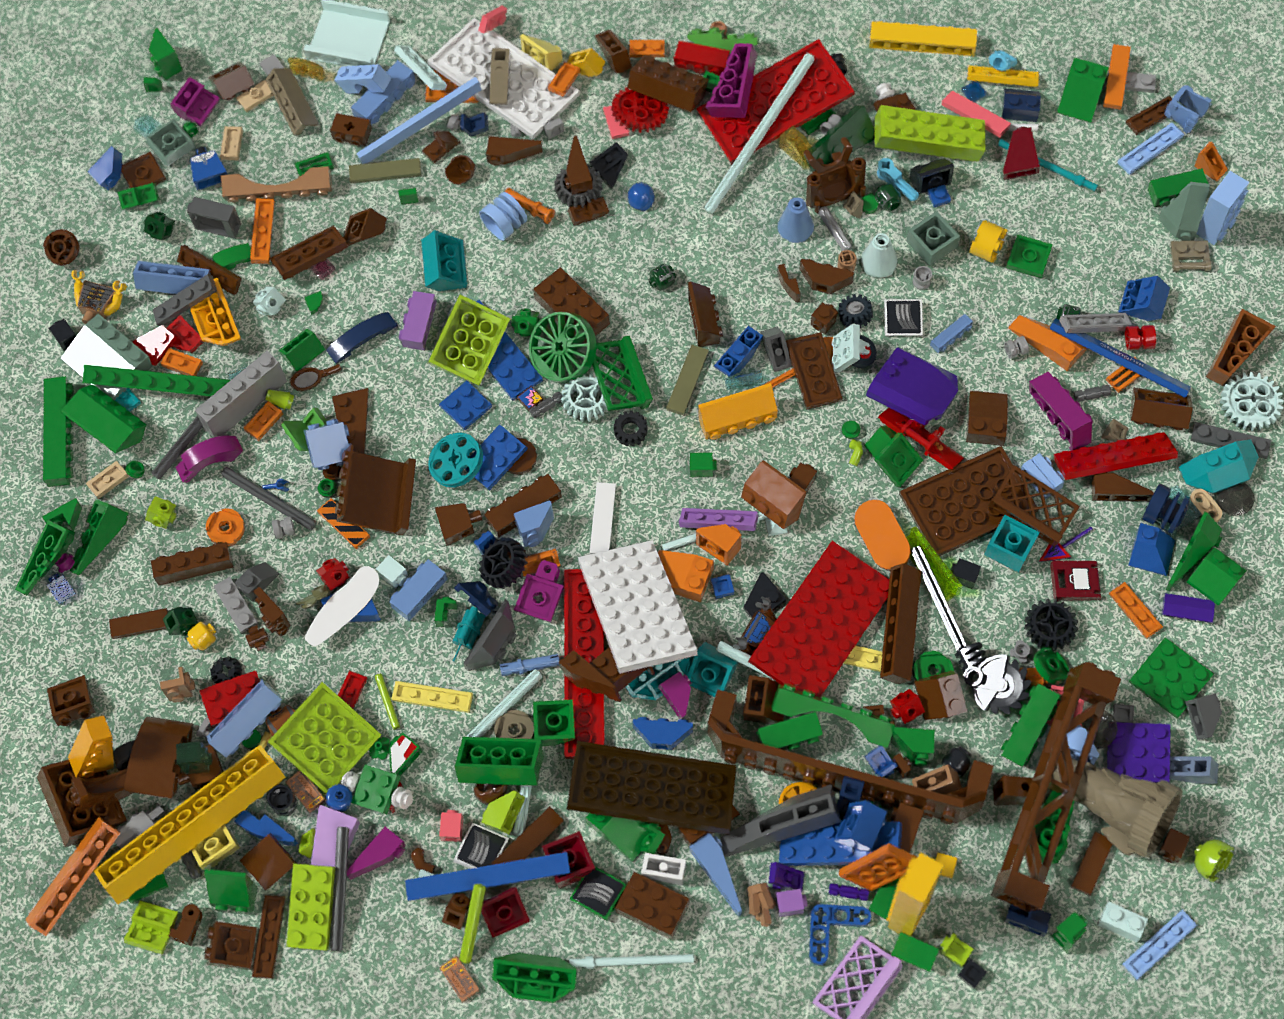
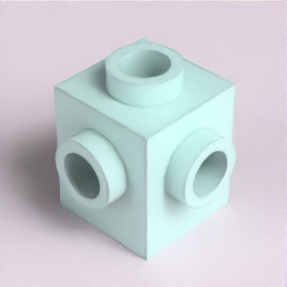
[253,286,286,316]

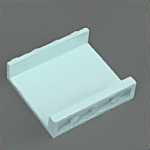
[304,0,390,66]

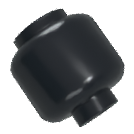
[942,746,972,777]

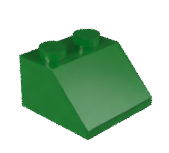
[148,27,183,81]
[1187,547,1247,606]
[533,700,575,747]
[891,727,935,767]

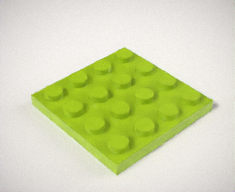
[268,682,381,794]

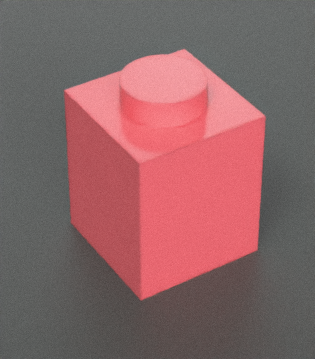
[439,810,464,842]

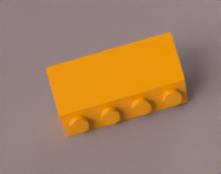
[698,383,778,440]

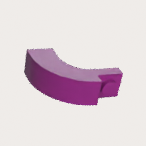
[175,435,243,483]

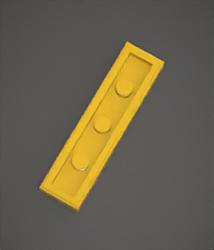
[967,65,1039,87]

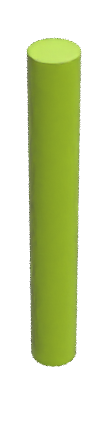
[374,674,400,730]

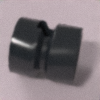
[267,785,298,816]

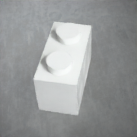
[641,853,686,886]

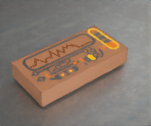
[286,771,326,813]
[439,956,480,1003]

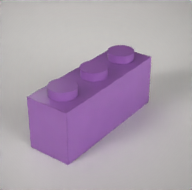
[399,291,437,350]

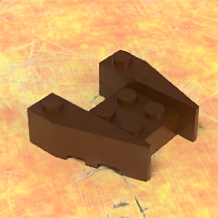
[559,647,655,702]

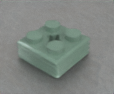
[145,119,195,166]

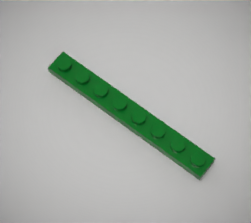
[82,364,231,397]

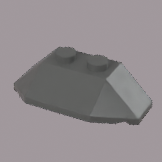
[463,599,517,671]

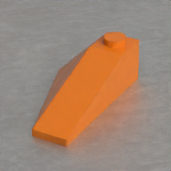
[1008,315,1088,371]

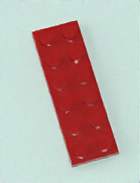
[1054,432,1178,480]

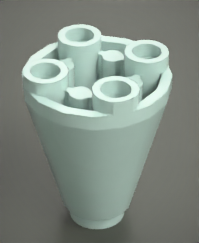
[861,233,897,278]

